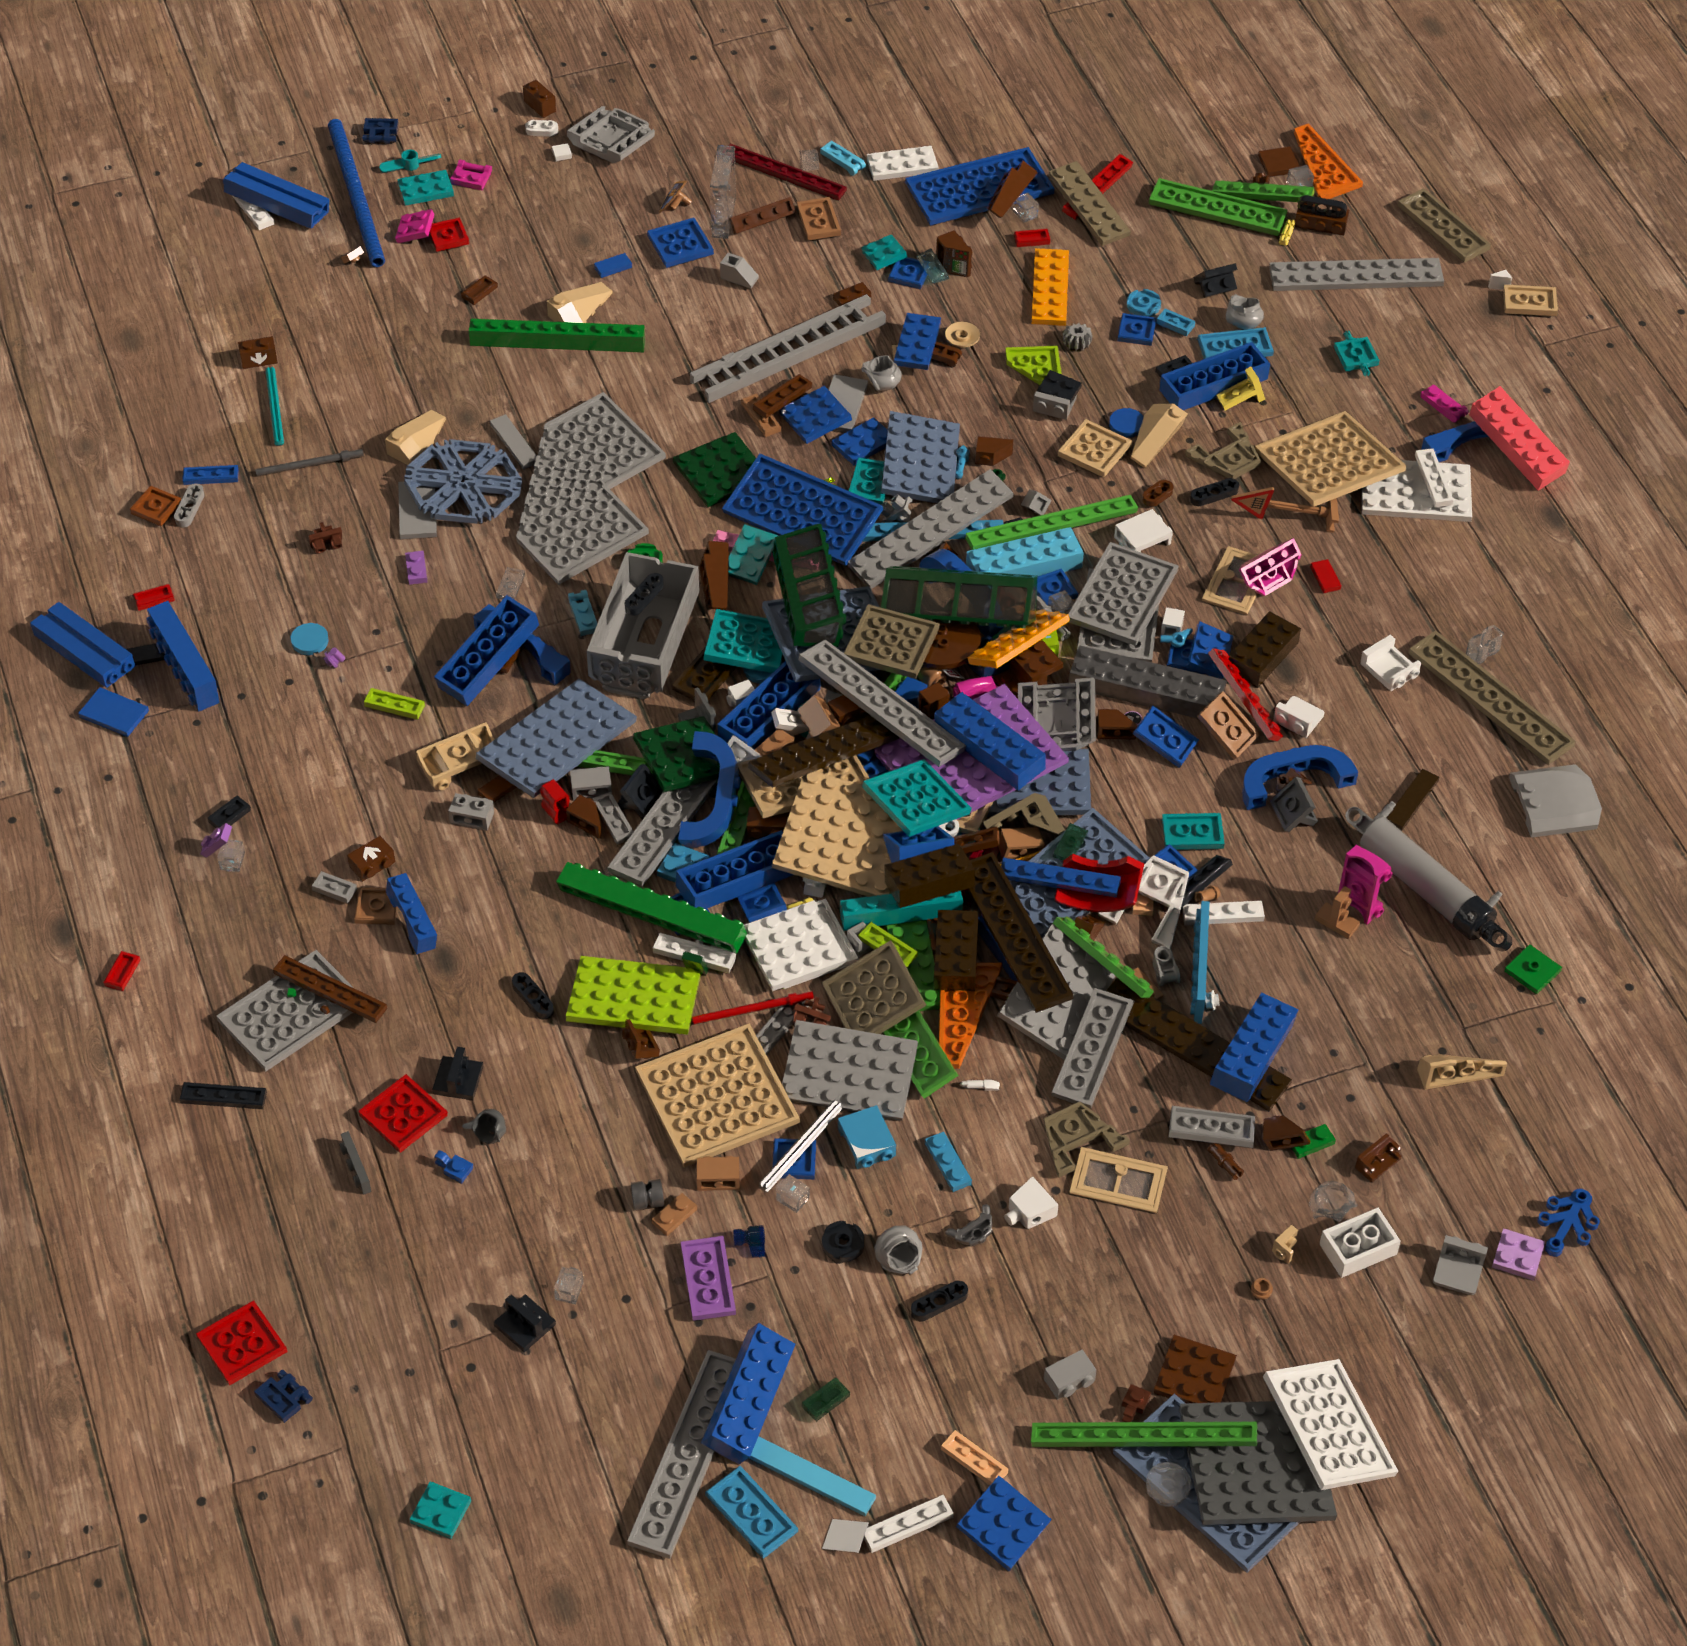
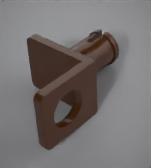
[1276,768,1312,792]

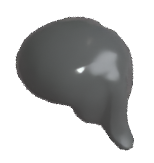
[462,1109,506,1144]

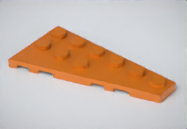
[1294,123,1363,199]
[939,963,1002,1069]

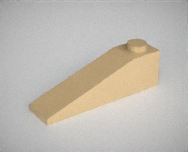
[547,282,612,323]
[1131,404,1188,468]
[385,410,446,465]
[1417,1054,1507,1090]

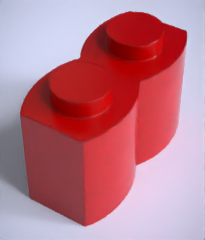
[540,779,570,825]

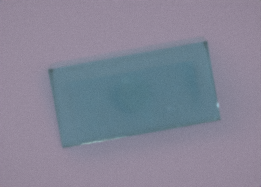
[916,248,949,283]

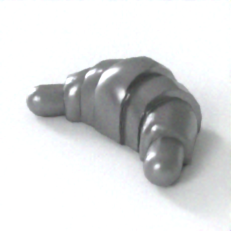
[945,1204,993,1247]

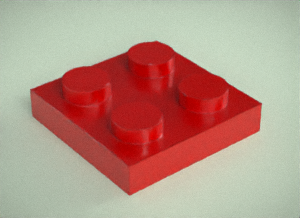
[429,217,469,252]

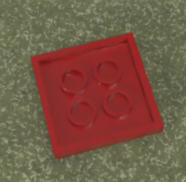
[358,1074,448,1153]
[196,1300,288,1386]

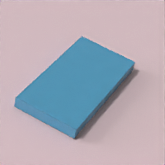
[1197,327,1274,359]
[705,1466,798,1559]

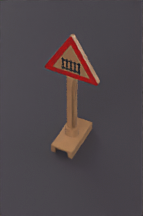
[1231,487,1339,533]

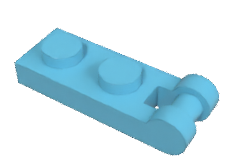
[820,141,866,176]
[568,590,597,636]

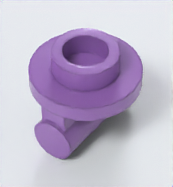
[324,648,345,668]

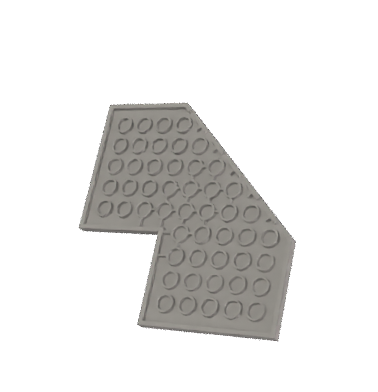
[516,392,666,585]

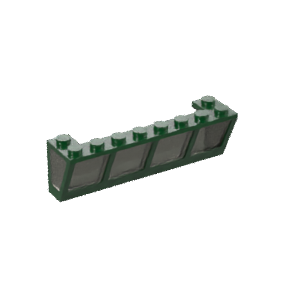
[772,524,846,647]
[881,566,1038,628]

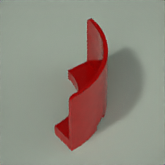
[1054,854,1144,912]

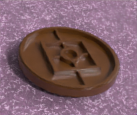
[921,610,981,670]

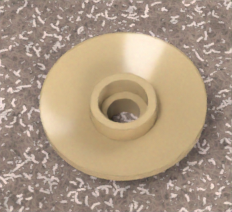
[945,322,980,348]

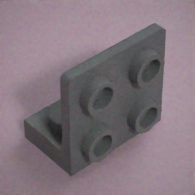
[678,688,716,734]

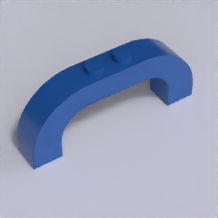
[919,549,1004,637]
[678,731,741,848]
[1242,745,1358,810]

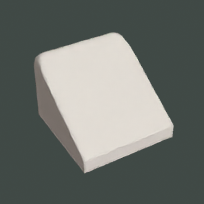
[1488,270,1512,290]

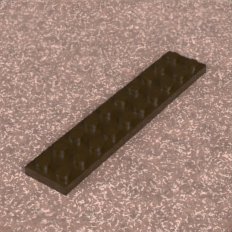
[748,715,900,788]
[967,852,1074,1013]
[1106,978,1292,1112]

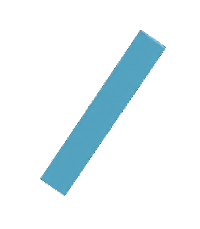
[749,1436,876,1516]

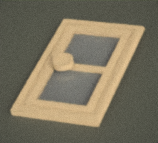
[1202,546,1258,615]
[1069,1147,1168,1213]

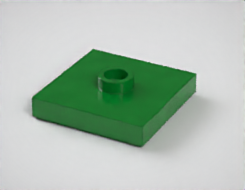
[1504,944,1562,995]

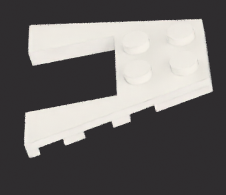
[1098,855,1189,949]

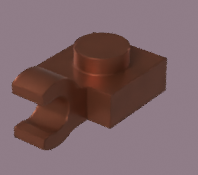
[1122,1384,1151,1422]

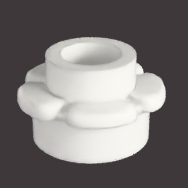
[1205,990,1219,1010]

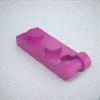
[1420,384,1469,423]

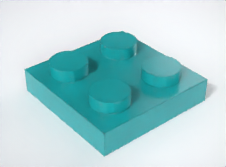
[861,234,907,270]
[410,1481,471,1539]

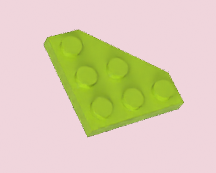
[1005,346,1062,385]

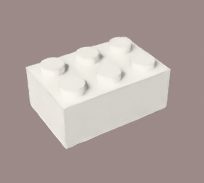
[1320,1207,1401,1278]

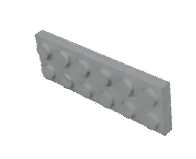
[1052,988,1133,1109]

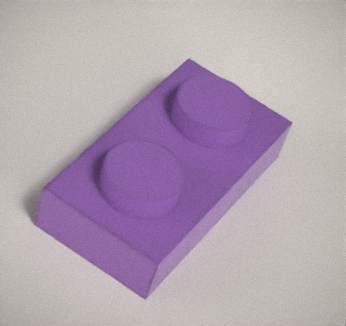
[405,551,428,585]
[200,823,232,858]

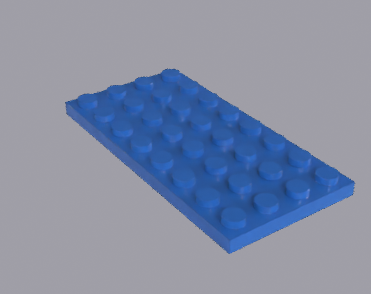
[905,147,1055,225]
[722,453,884,566]

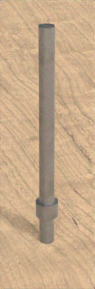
[255,449,364,476]

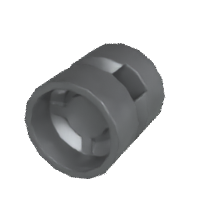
[631,1179,664,1210]

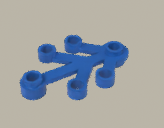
[1537,1189,1600,1257]

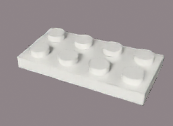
[867,146,939,181]

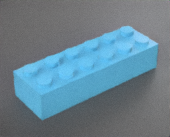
[966,527,1084,589]

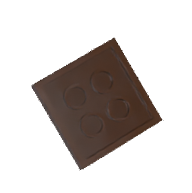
[1153,1334,1237,1404]

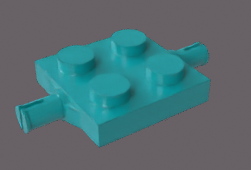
[1334,331,1380,376]

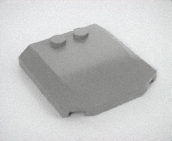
[567,106,655,163]
[1018,678,1096,751]
[1509,764,1602,838]

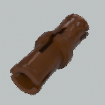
[1207,1143,1244,1180]

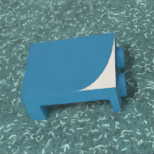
[838,1105,896,1169]

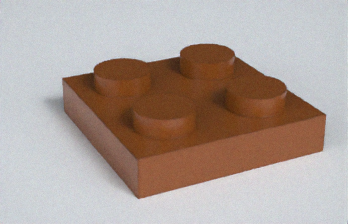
[130,486,181,526]

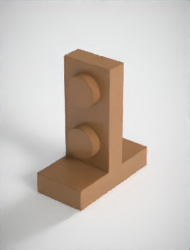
[1315,886,1360,939]

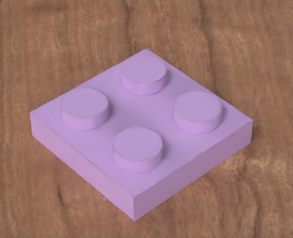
[1492,1228,1545,1281]

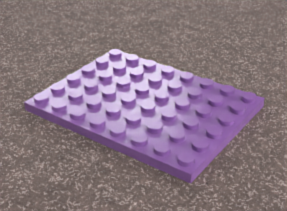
[874,684,1069,820]

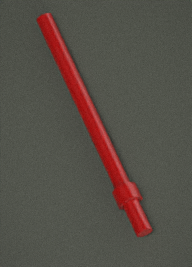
[692,991,814,1024]

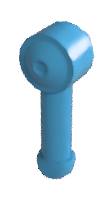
[955,445,970,479]

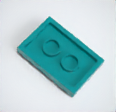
[397,170,454,206]
[849,457,886,505]
[728,524,778,585]
[1162,813,1225,850]

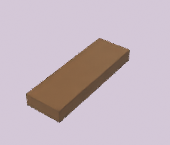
[741,394,781,437]

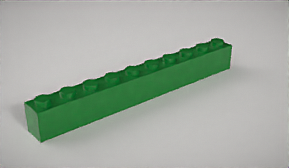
[469,319,645,353]
[556,862,747,954]

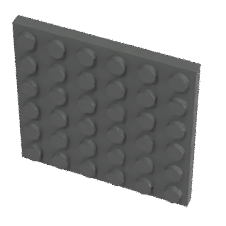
[1179,1401,1337,1525]

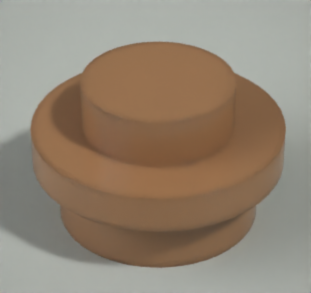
[1251,1278,1273,1299]

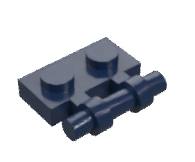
[362,118,399,144]
[254,1370,313,1423]

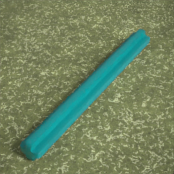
[265,367,284,446]

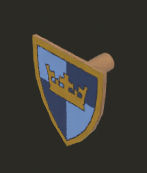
[659,181,692,213]

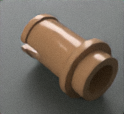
[1194,885,1220,904]

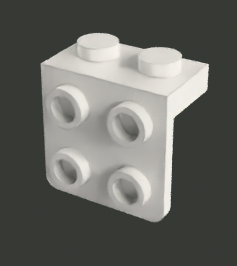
[1273,696,1325,738]

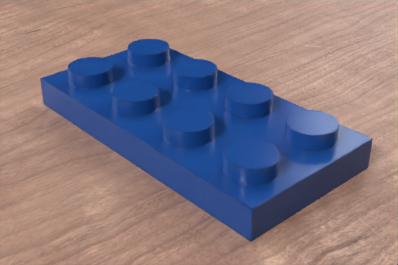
[894,313,941,370]

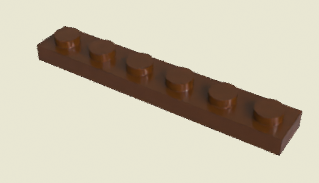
[273,955,387,1023]

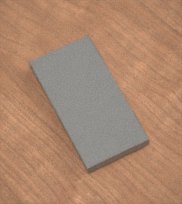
[829,374,868,433]
[398,482,437,539]
[1169,1106,1255,1148]

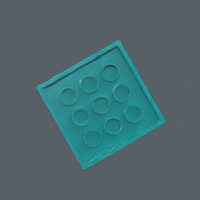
[704,609,783,673]
[862,759,972,837]

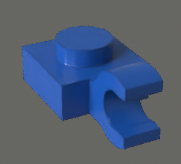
[434,1150,473,1184]

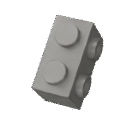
[448,793,494,830]

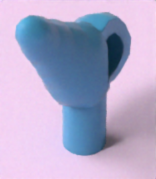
[1160,628,1193,647]

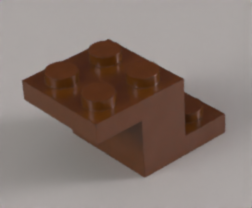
[993,639,1063,699]

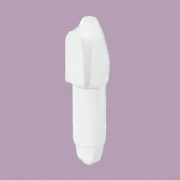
[960,1079,1000,1091]

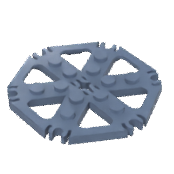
[404,439,522,524]

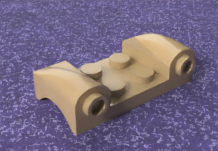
[416,722,495,790]

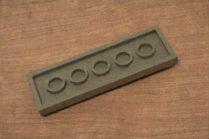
[1048,161,1131,246]
[1398,188,1491,263]

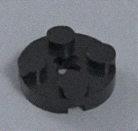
[822,1221,865,1264]

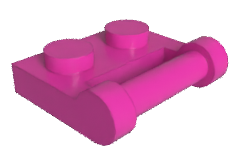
[450,159,492,190]

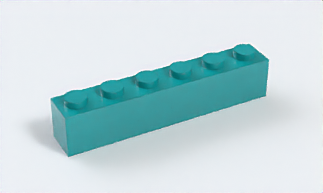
[840,891,963,931]

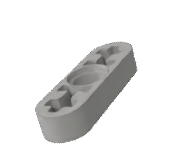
[174,484,204,528]

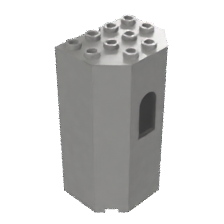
[587,552,699,699]

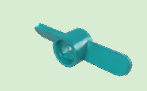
[379,149,441,173]

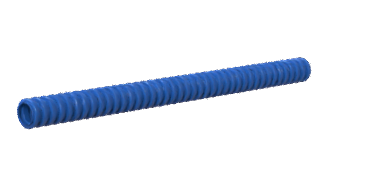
[328,119,385,267]

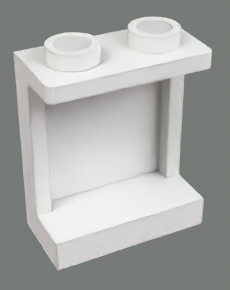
[1114,509,1173,552]
[1360,635,1421,691]

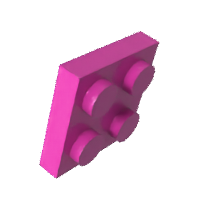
[395,209,435,243]

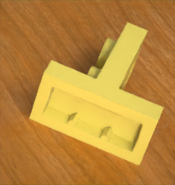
[1216,367,1265,411]

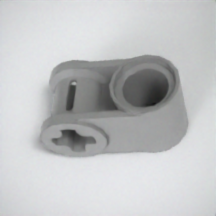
[1152,946,1180,986]

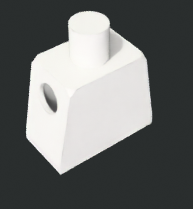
[1004,1177,1058,1229]

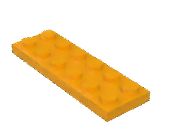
[1031,248,1069,326]
[967,609,1070,668]

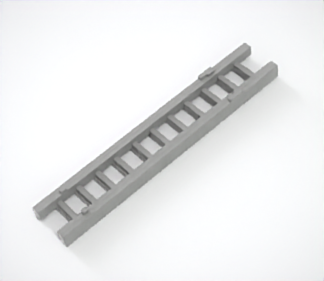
[690,294,886,403]

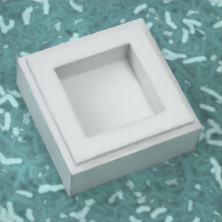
[552,143,572,161]

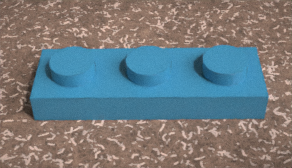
[925,1132,972,1192]

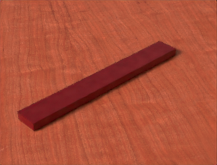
[722,143,847,201]

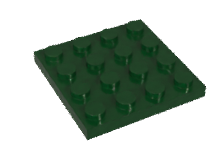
[673,432,756,508]
[633,716,720,792]

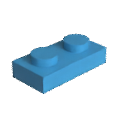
[1156,308,1196,336]

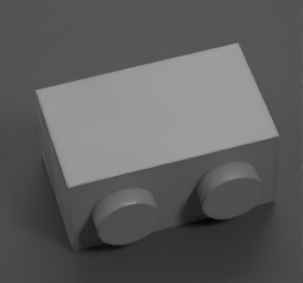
[570,766,612,801]
[1044,1349,1096,1400]

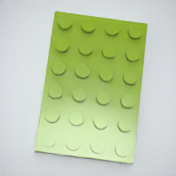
[566,956,701,1035]

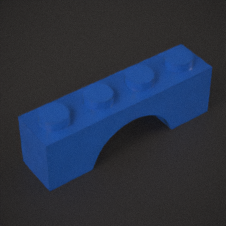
[386,873,437,954]

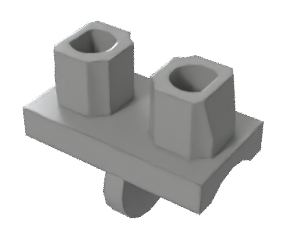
[881,494,912,523]

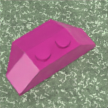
[1239,538,1302,596]

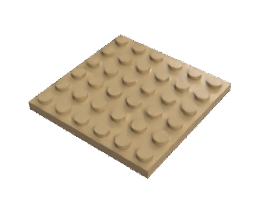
[1255,411,1406,507]
[772,771,903,897]
[635,1023,800,1168]

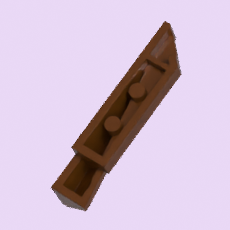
[987,161,1038,218]
[699,541,729,610]

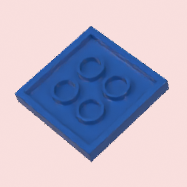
[647,217,714,268]
[779,386,852,444]
[956,1476,1052,1571]

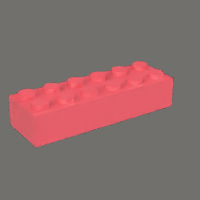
[1469,386,1570,491]

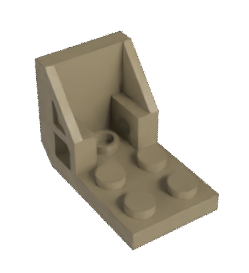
[983,793,1065,837]

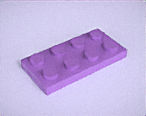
[681,1236,736,1321]

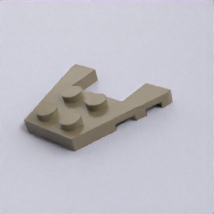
[1185,422,1261,479]
[1043,1102,1130,1178]

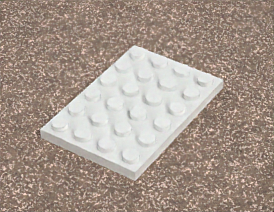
[1361,460,1472,522]
[1263,1359,1398,1490]

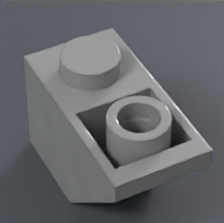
[720,253,759,289]

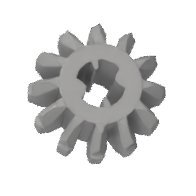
[1063,323,1092,351]

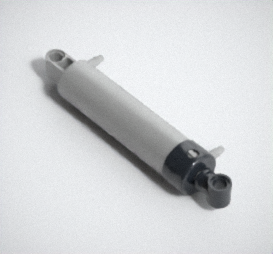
[1345,801,1513,952]

